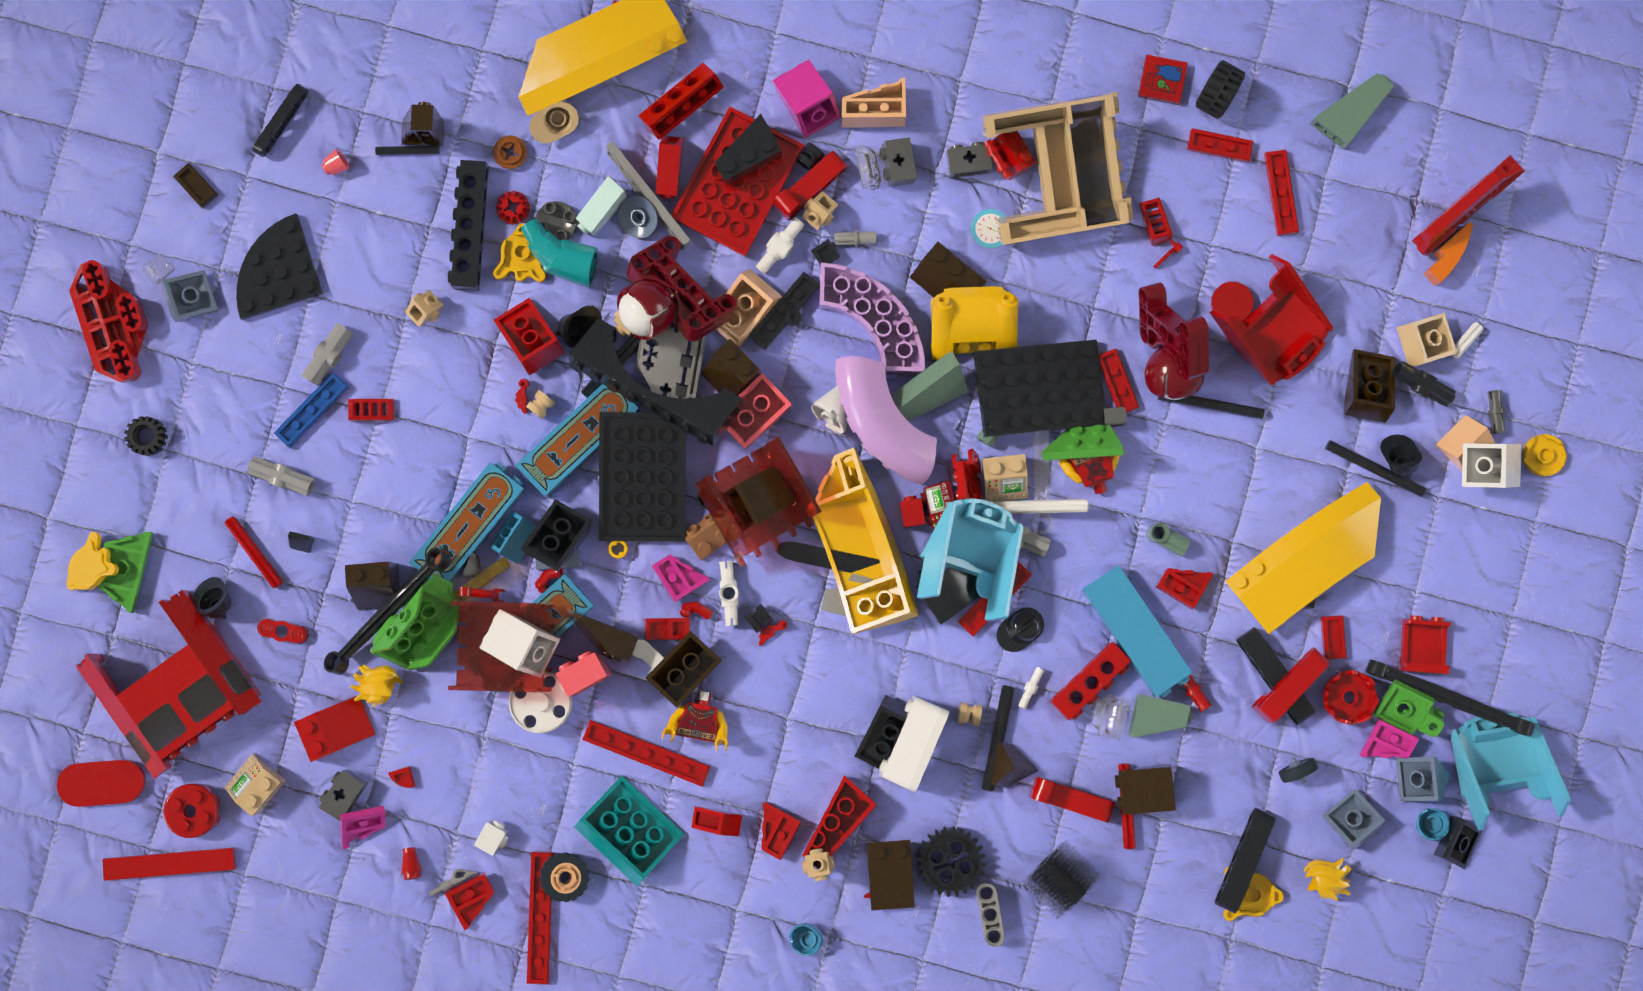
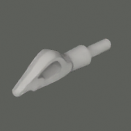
[429,869,478,897]

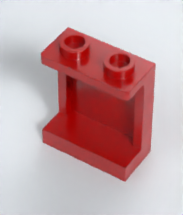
[1400,615,1451,674]

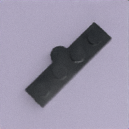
[749,272,820,351]

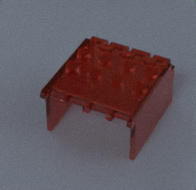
[696,436,822,567]
[448,601,555,692]

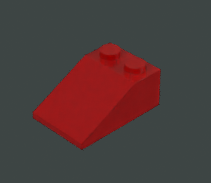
[494,298,565,376]
[294,695,376,762]

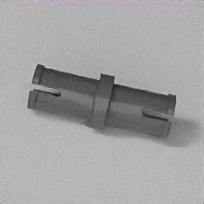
[1487,390,1506,434]

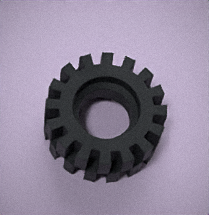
[124,416,168,456]

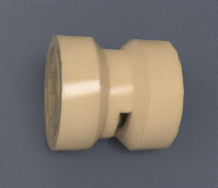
[526,390,555,420]
[958,702,982,726]

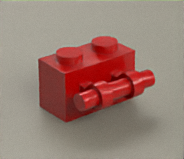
[984,131,1037,180]

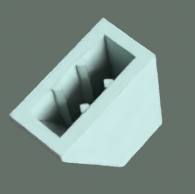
[576,176,627,236]

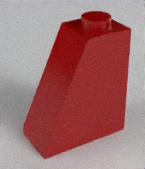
[656,136,685,198]

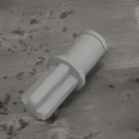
[834,230,876,247]

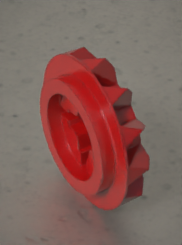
[496,190,530,225]

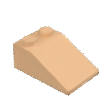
[715,269,782,348]

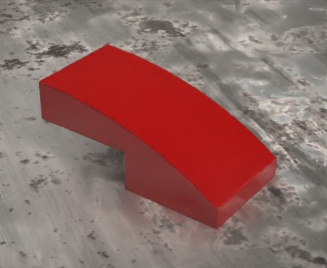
[644,618,690,640]

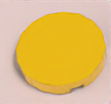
[1522,434,1567,477]

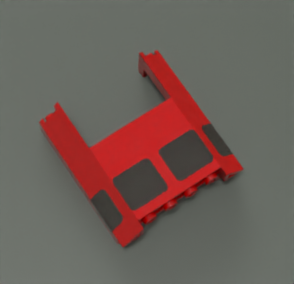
[76,590,262,779]

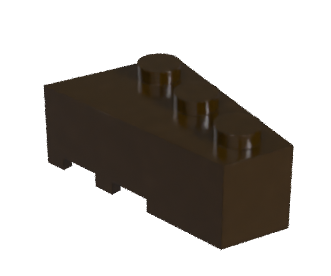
[401,102,444,146]

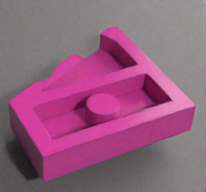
[651,554,710,603]
[1359,718,1419,758]
[340,806,386,849]

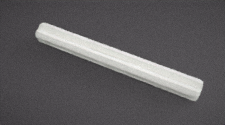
[991,499,1089,514]

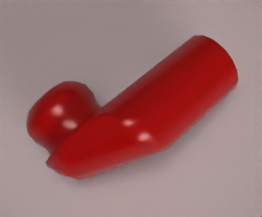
[535,568,563,593]

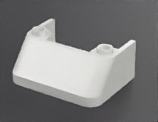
[879,696,949,792]

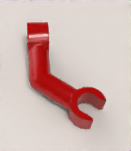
[459,587,505,603]

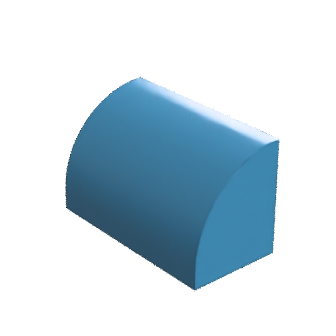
[490,511,536,564]

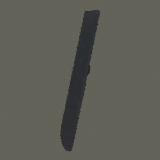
[775,541,880,573]

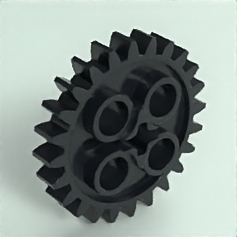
[915,826,986,897]

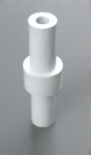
[1018,667,1044,709]

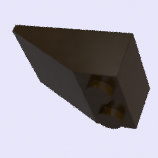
[1344,349,1395,423]
[566,609,639,663]
[866,840,915,911]

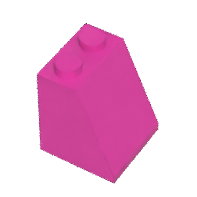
[772,59,841,138]

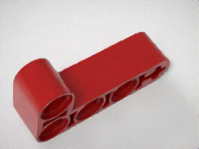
[773,150,848,221]
[1252,647,1330,723]
[1029,776,1115,823]

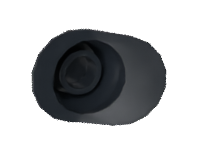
[556,305,602,348]
[1380,434,1423,478]
[194,577,231,619]
[996,607,1044,652]

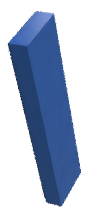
[274,372,350,448]

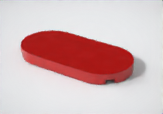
[57,759,146,807]

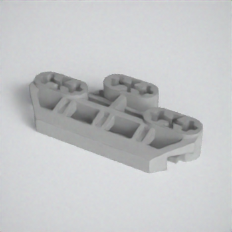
[636,321,706,398]

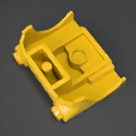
[930,286,1019,360]

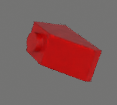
[691,806,742,837]

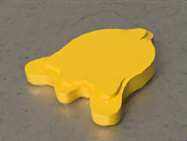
[493,223,547,283]
[66,532,119,591]
[1223,866,1284,921]

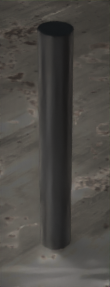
[375,146,440,155]

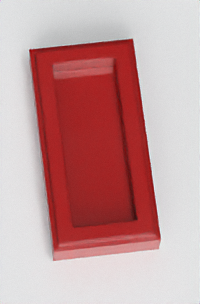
[1320,615,1347,659]

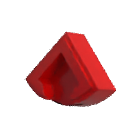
[388,766,416,788]

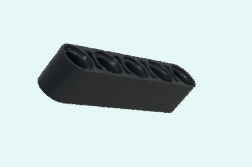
[1236,627,1316,726]
[1215,807,1276,914]

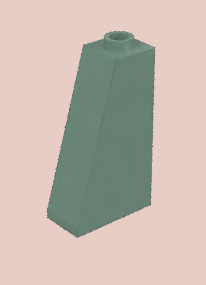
[1310,73,1394,149]
[891,351,969,421]

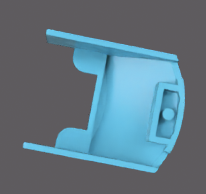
[917,498,1024,621]
[1451,713,1571,831]

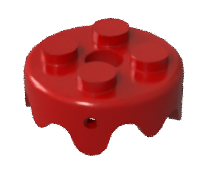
[1322,670,1379,725]
[163,783,221,838]

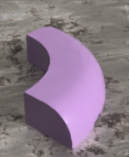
[820,263,925,374]
[835,356,937,484]

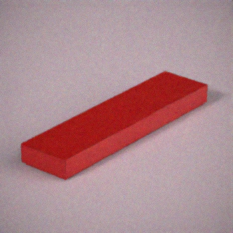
[1264,150,1299,236]
[958,562,1032,636]

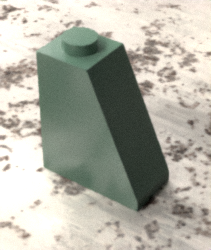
[1128,694,1193,737]

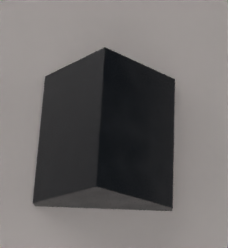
[1433,816,1483,869]

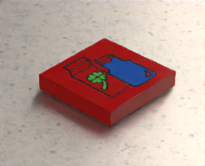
[1138,54,1188,105]

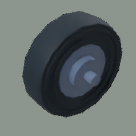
[1278,757,1318,783]

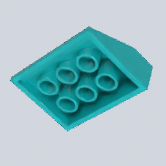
[574,775,684,886]

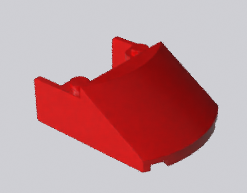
[1209,254,1333,385]

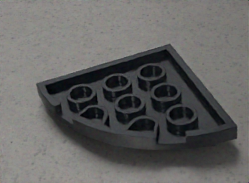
[236,213,323,320]

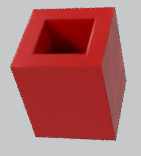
[899,495,925,528]

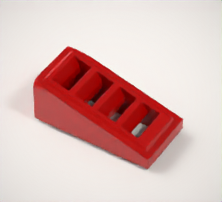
[1139,197,1173,246]
[348,399,394,422]

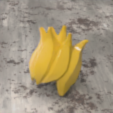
[350,664,403,707]
[1304,858,1351,901]

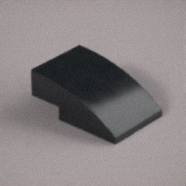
[915,566,979,624]

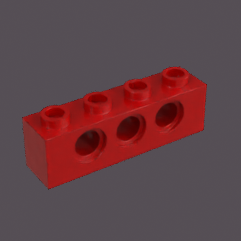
[638,63,724,140]
[1049,642,1131,720]

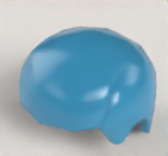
[1416,808,1450,841]
[789,922,823,957]

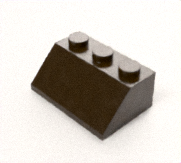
[909,241,987,297]
[646,631,723,708]

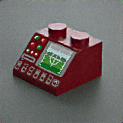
[920,480,955,530]

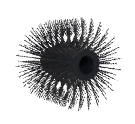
[1022,840,1101,920]

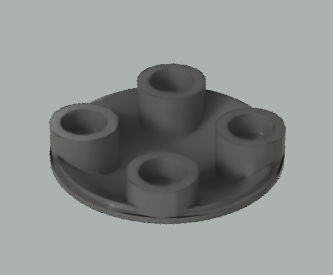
[535,201,577,240]

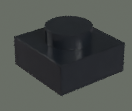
[811,239,840,266]

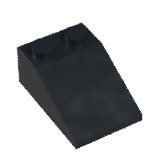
[520,499,592,572]
[855,695,908,769]

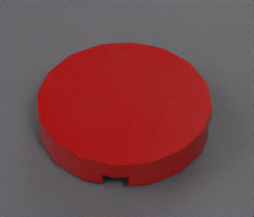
[1211,281,1254,321]

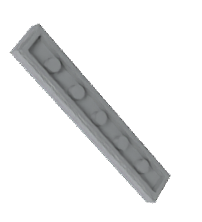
[606,141,691,250]

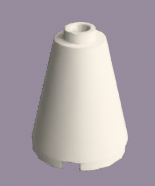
[811,386,849,434]

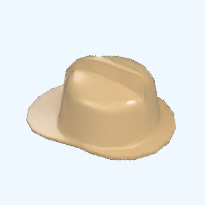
[529,102,579,144]

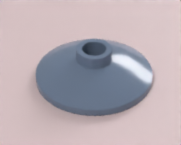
[619,196,658,238]

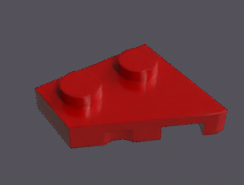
[1155,568,1213,610]
[761,802,802,860]
[445,872,495,930]

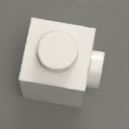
[474,820,509,856]

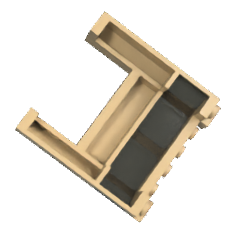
[982,92,1134,245]

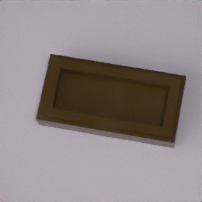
[173,163,218,209]

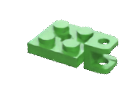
[1374,679,1445,737]

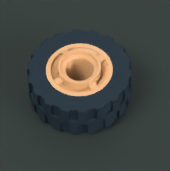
[539,852,589,902]

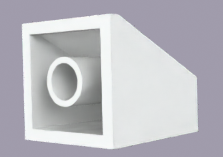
[1462,443,1521,488]
[480,609,561,678]

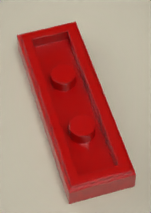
[1186,128,1254,163]
[1099,348,1139,413]

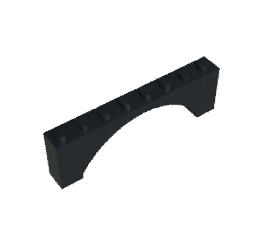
[569,318,742,447]

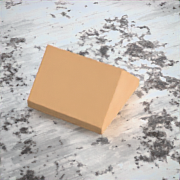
[1435,415,1496,471]

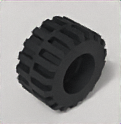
[1196,60,1245,119]

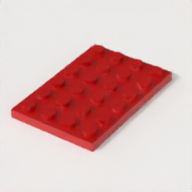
[671,106,804,257]

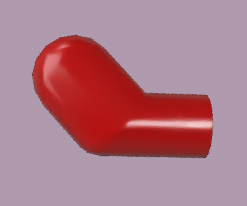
[680,601,713,620]

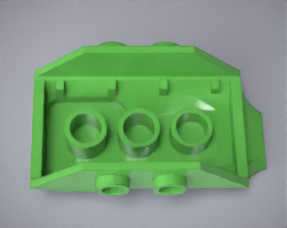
[370,574,461,670]

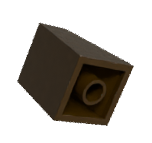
[701,339,761,396]
[726,465,795,530]
[345,561,400,610]
[1115,764,1176,815]

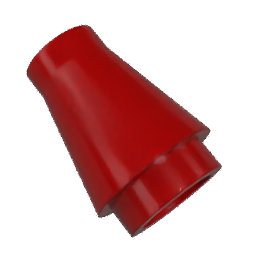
[401,847,423,880]

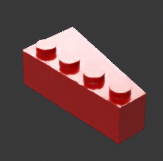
[802,775,878,869]

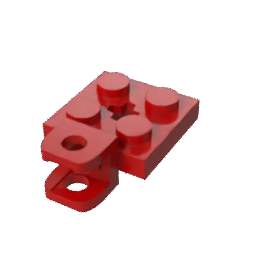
[952,448,982,500]

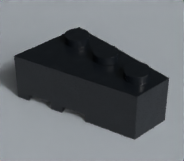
[715,114,782,186]

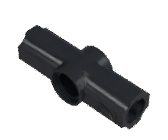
[1392,361,1456,407]

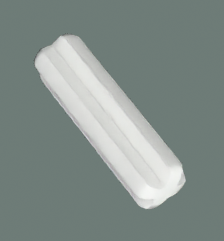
[1451,322,1484,359]

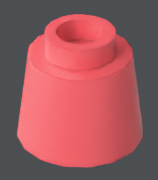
[322,148,350,176]

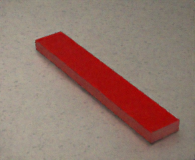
[582,720,711,787]
[102,847,236,881]
[526,851,554,984]

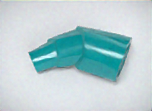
[521,218,598,287]

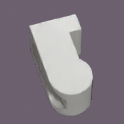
[632,640,665,673]

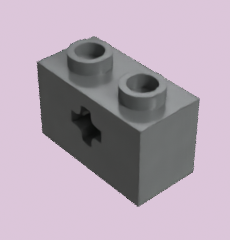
[879,137,917,187]
[946,142,993,179]
[318,769,368,821]

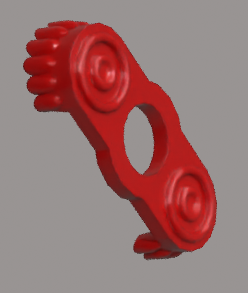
[257,618,309,644]

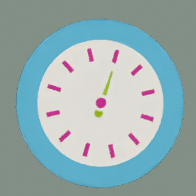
[971,209,1006,248]

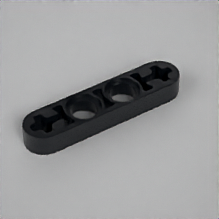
[252,83,308,157]

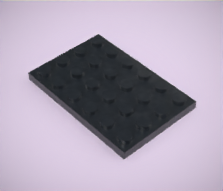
[973,339,1105,437]
[599,411,686,541]

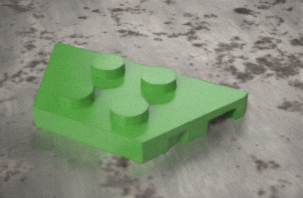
[1041,425,1125,460]
[97,532,154,613]

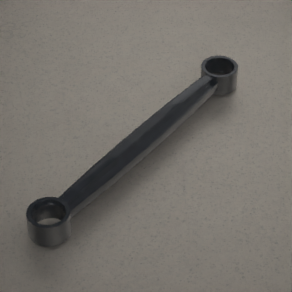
[324,547,451,675]
[1365,659,1536,737]

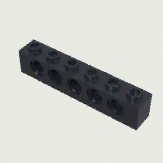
[448,160,489,291]

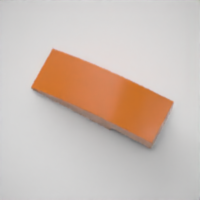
[1423,222,1473,286]

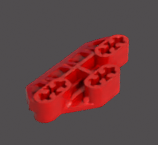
[1411,155,1525,256]
[69,260,148,383]

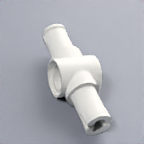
[755,217,805,274]
[719,561,739,626]

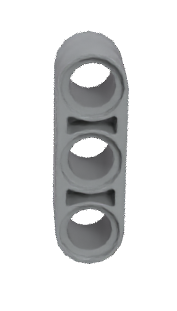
[976,882,1004,947]

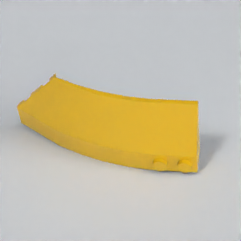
[518,0,687,116]
[808,448,919,634]
[1225,482,1381,635]

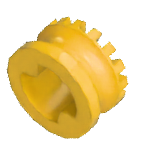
[608,541,628,559]

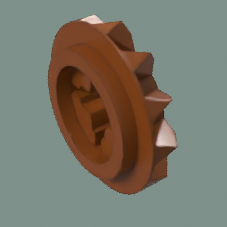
[493,135,527,170]

